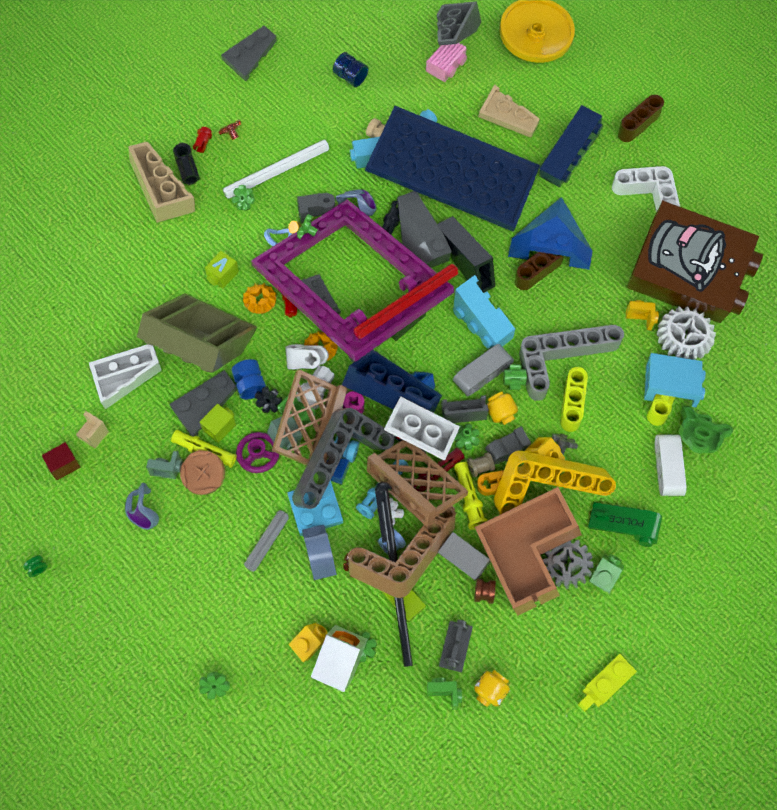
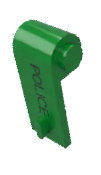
[588,502,662,547]

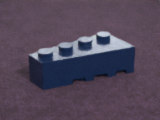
[540,105,603,188]
[342,350,442,413]

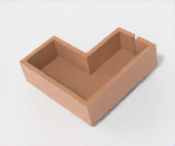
[475,487,582,616]

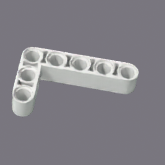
[612,166,680,212]

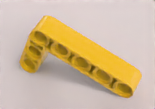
[494,451,616,515]

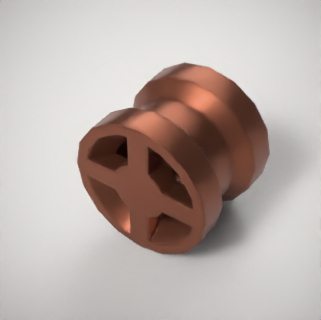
[474,578,496,604]

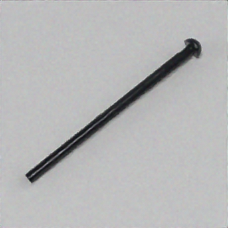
[375,482,413,667]

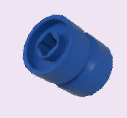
[231,359,266,400]

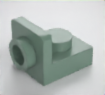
[146,451,183,479]

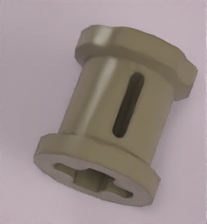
[467,452,495,478]

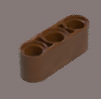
[618,94,664,142]
[515,252,564,290]

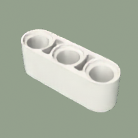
[655,435,686,496]

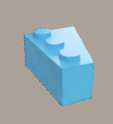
[453,275,515,349]

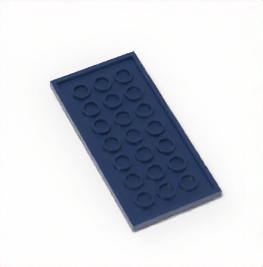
[365,106,540,232]

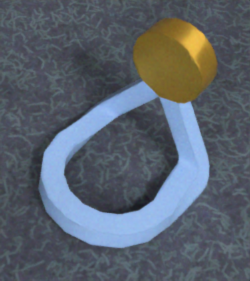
[264,221,301,246]

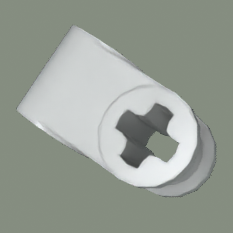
[285,344,328,369]

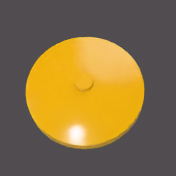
[499,0,575,63]

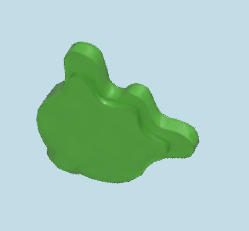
[679,406,733,454]

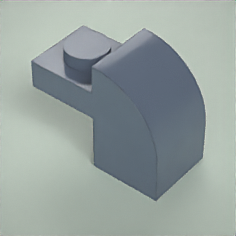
[302,525,337,580]

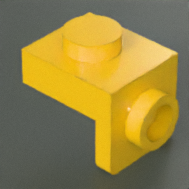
[626,300,659,331]
[288,623,328,662]

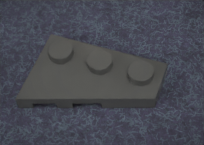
[221,26,277,81]
[169,370,237,437]

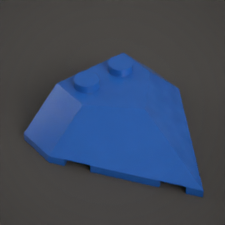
[508,197,593,270]

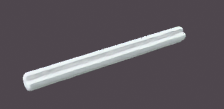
[223,140,329,199]

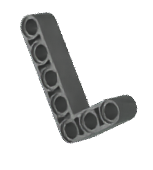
[292,408,394,509]

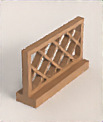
[272,369,348,466]
[367,440,468,527]

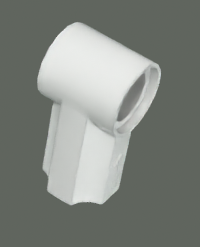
[296,366,334,410]

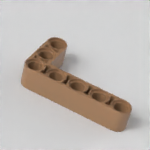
[348,505,456,598]

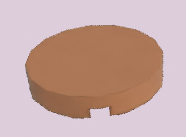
[180,450,225,495]

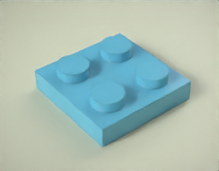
[287,480,343,536]

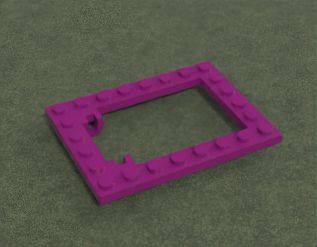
[251,199,454,362]

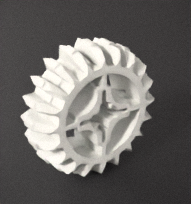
[657,306,716,360]

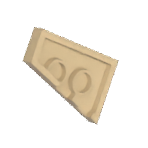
[479,85,540,137]

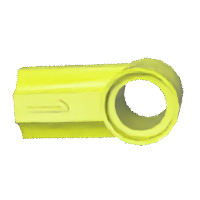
[647,394,675,426]

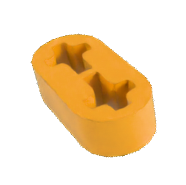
[477,470,516,496]

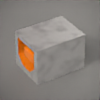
[311,625,368,692]

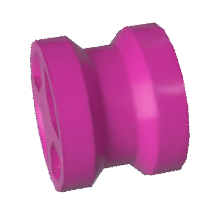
[343,391,364,414]

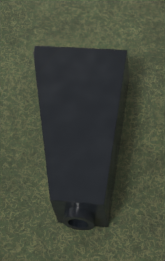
[437,216,496,293]

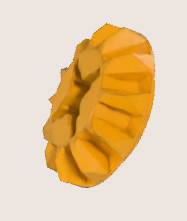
[243,283,276,314]
[304,330,338,361]

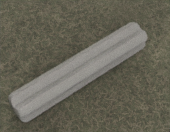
[244,510,289,572]

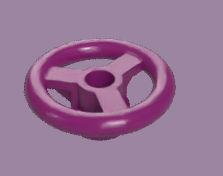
[236,432,280,473]

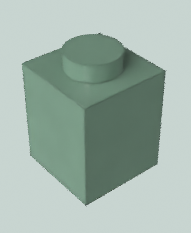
[267,414,302,450]

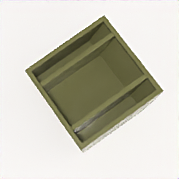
[137,293,257,373]

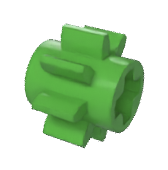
[503,364,527,390]

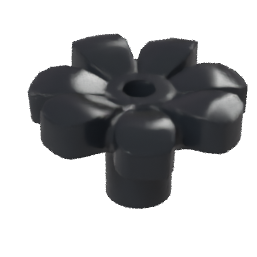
[255,386,282,413]

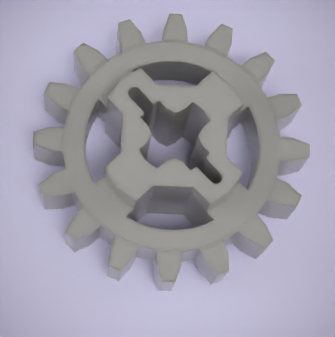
[542,540,594,589]

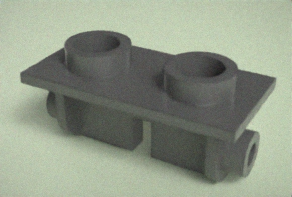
[439,620,473,673]

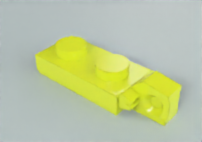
[578,654,637,712]

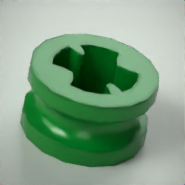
[23,555,48,577]

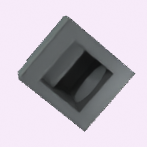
[297,193,335,223]
[485,426,531,465]

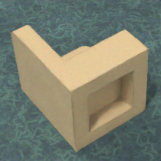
[76,411,109,449]

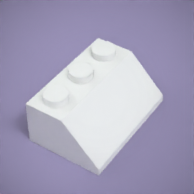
[384,397,460,461]

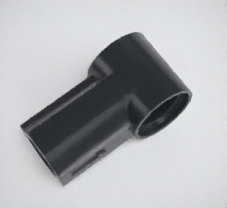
[173,143,200,185]

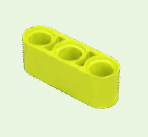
[560,367,588,432]

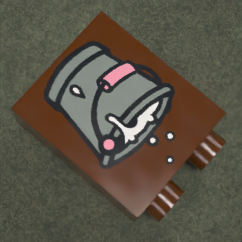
[626,200,763,323]

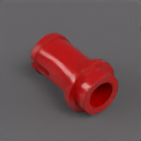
[193,126,212,153]

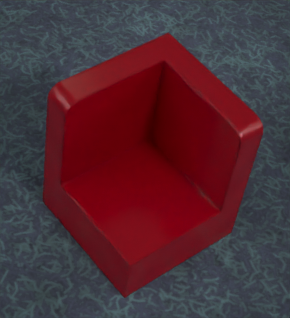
[42,442,81,480]

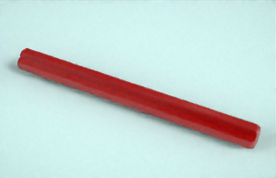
[353,264,458,339]

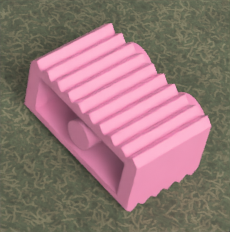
[426,43,467,82]

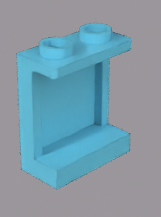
[644,353,705,407]

